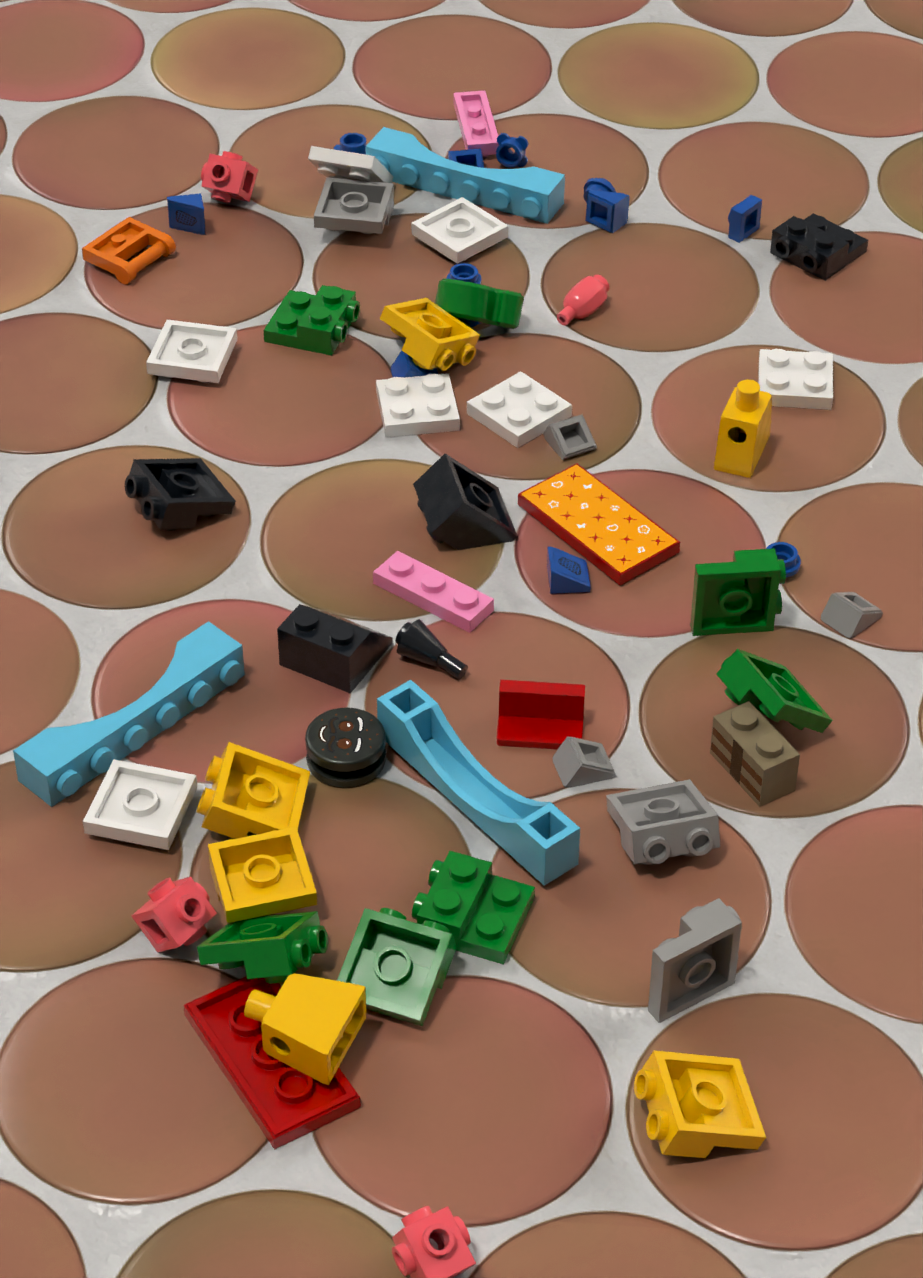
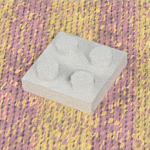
[308,146,393,183]
[411,197,509,264]
[146,320,237,383]
[758,349,833,410]
[467,371,572,448]
[376,374,460,437]
[83,759,198,850]

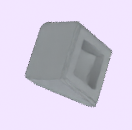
[543,414,597,460]
[820,592,883,638]
[552,736,615,787]

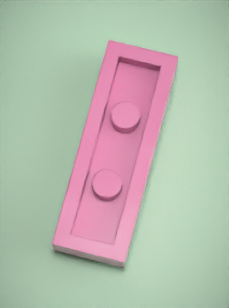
[453,90,499,157]
[373,551,494,633]

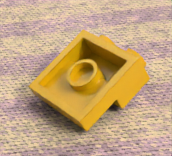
[379,298,480,371]
[196,742,310,839]
[208,827,317,923]
[634,1050,766,1158]

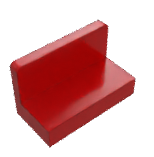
[496,679,585,750]

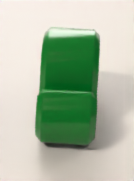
[435,279,524,329]

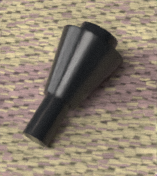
[395,619,468,680]

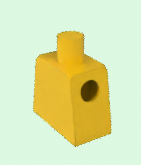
[714,379,772,478]
[244,973,366,1085]

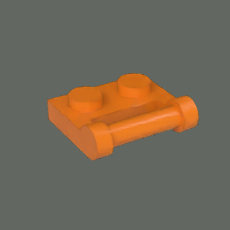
[82,217,176,285]

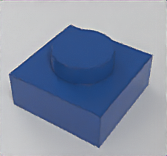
[728,195,762,243]

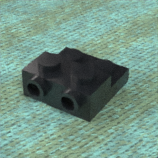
[770,213,868,281]
[125,458,236,531]

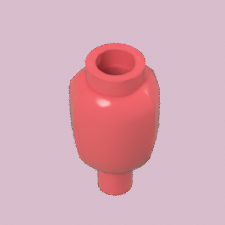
[557,274,610,326]

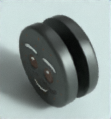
[305,707,386,788]

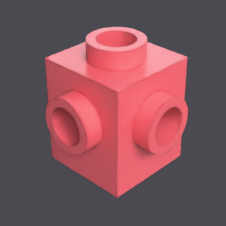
[201,151,258,203]
[132,876,217,953]
[392,1205,476,1278]

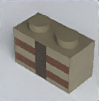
[710,701,800,807]

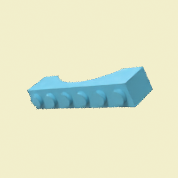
[365,127,565,224]
[13,621,245,807]
[377,680,580,886]

